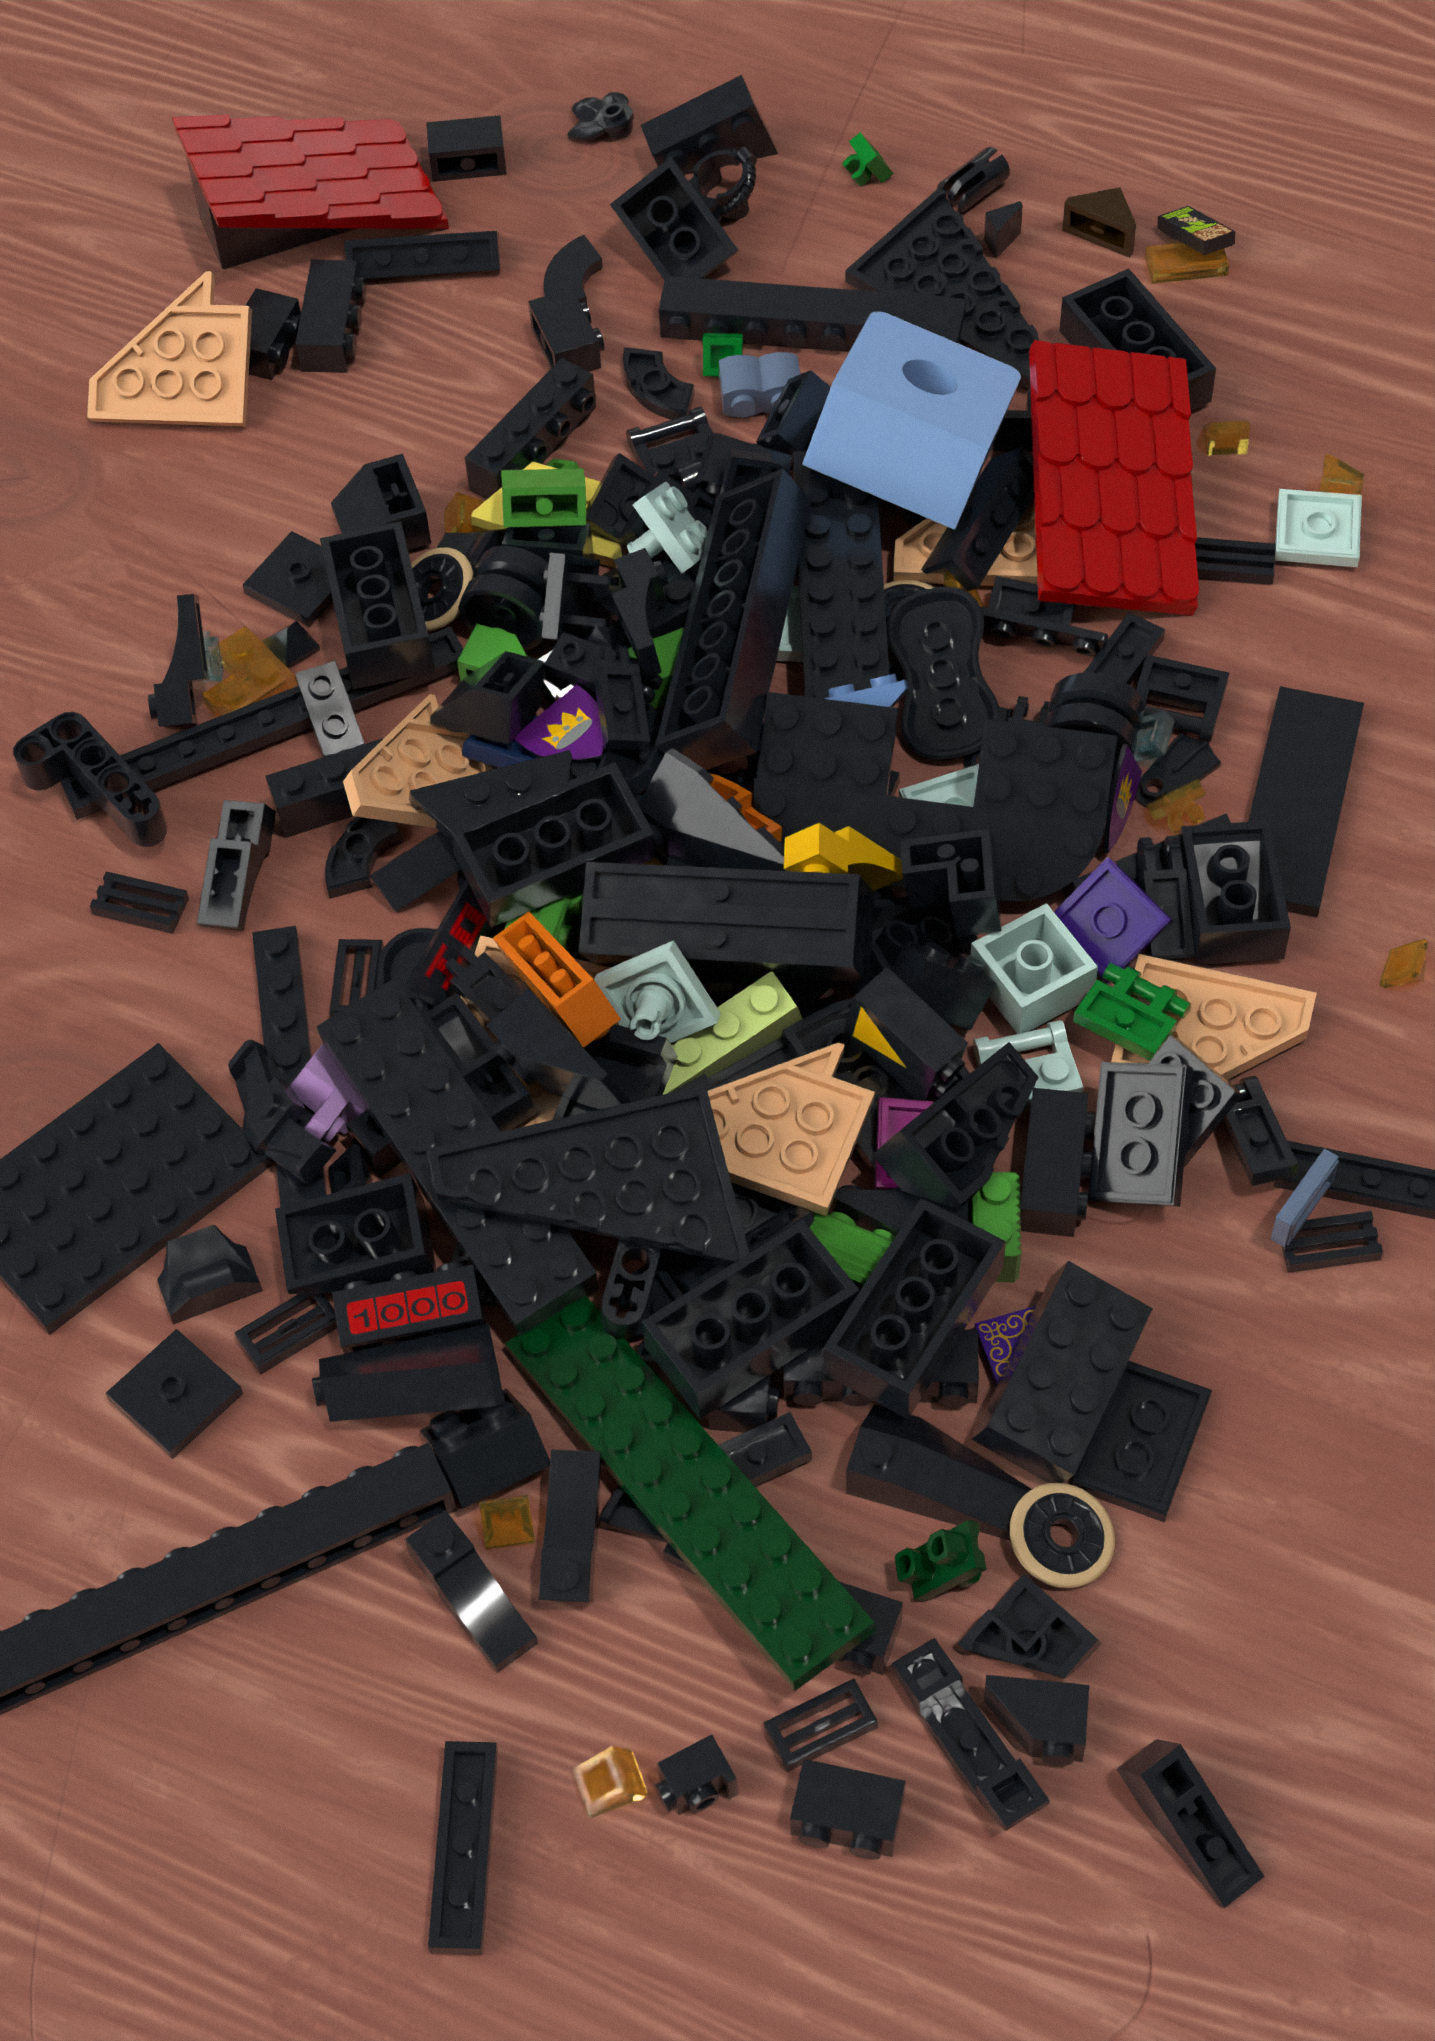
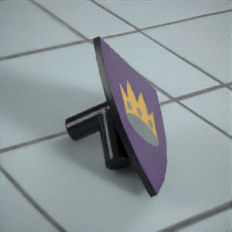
[514,684,605,763]
[1104,744,1142,853]

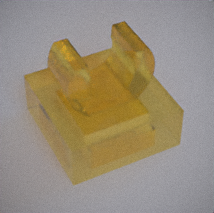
[1147,779,1206,834]

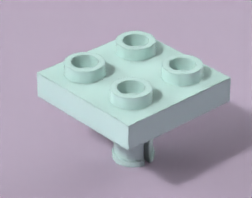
[627,481,708,574]
[594,940,721,1043]

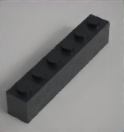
[659,276,887,352]

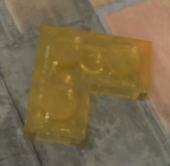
[202,626,297,717]

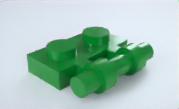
[1073,963,1191,1061]

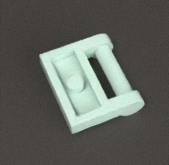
[973,1020,1084,1110]

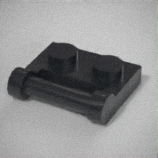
[626,406,714,480]
[1136,654,1230,742]

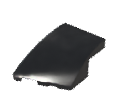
[586,453,716,555]

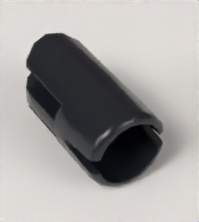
[937,147,1010,213]

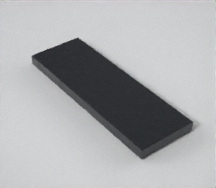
[1248,686,1364,917]

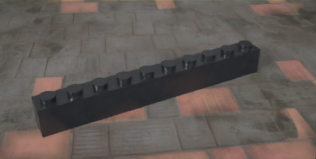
[0,1442,457,1715]

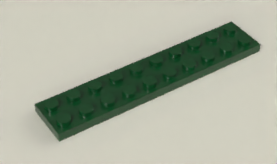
[505,1296,876,1691]

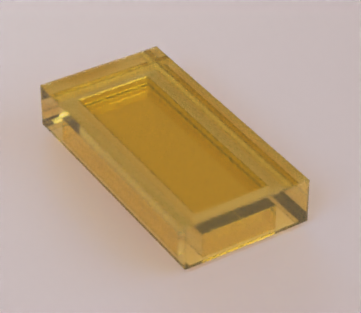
[1145,243,1229,284]

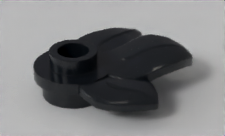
[567,92,634,140]

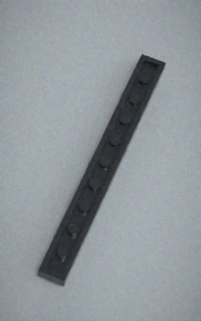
[60,626,463,820]

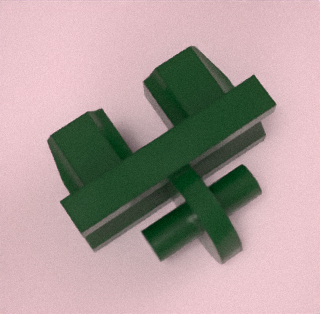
[895,1520,987,1602]

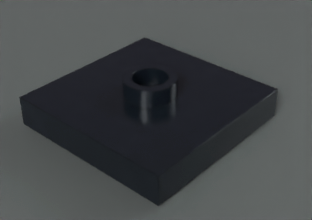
[242,531,333,627]
[106,1329,243,1459]

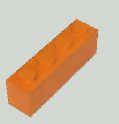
[493,911,621,1048]

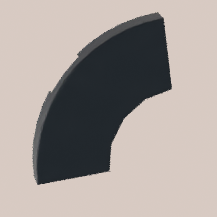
[543,235,603,304]
[623,347,694,420]
[325,817,403,899]

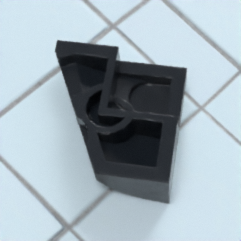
[958,1574,1101,1679]

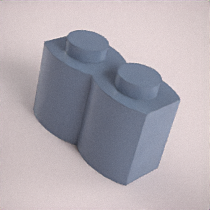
[719,352,800,418]

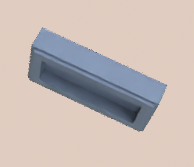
[1270,1148,1339,1247]

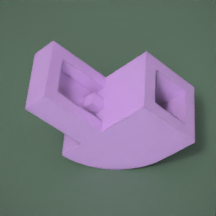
[290,1044,366,1143]

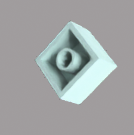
[971,903,1098,1034]

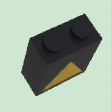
[844,967,968,1101]

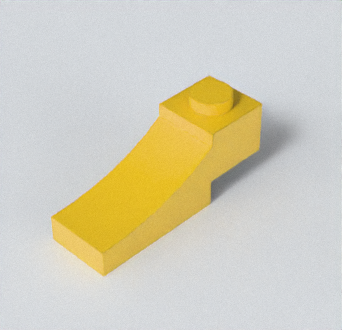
[784,823,903,891]

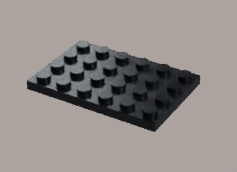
[0,1043,272,1335]

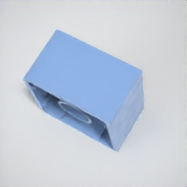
[802,312,1021,530]

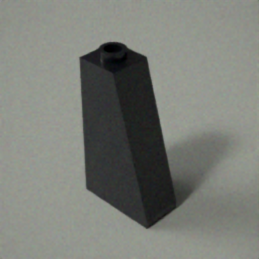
[312,1323,505,1422]

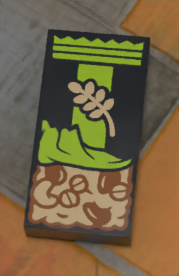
[1157,206,1236,255]

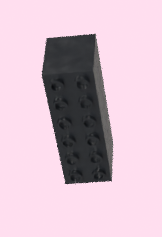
[579,862,875,983]

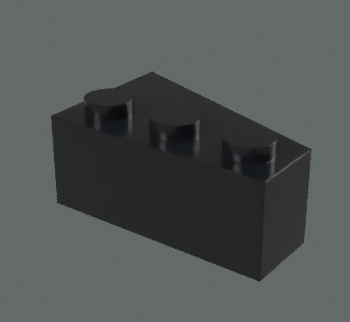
[640,75,778,175]

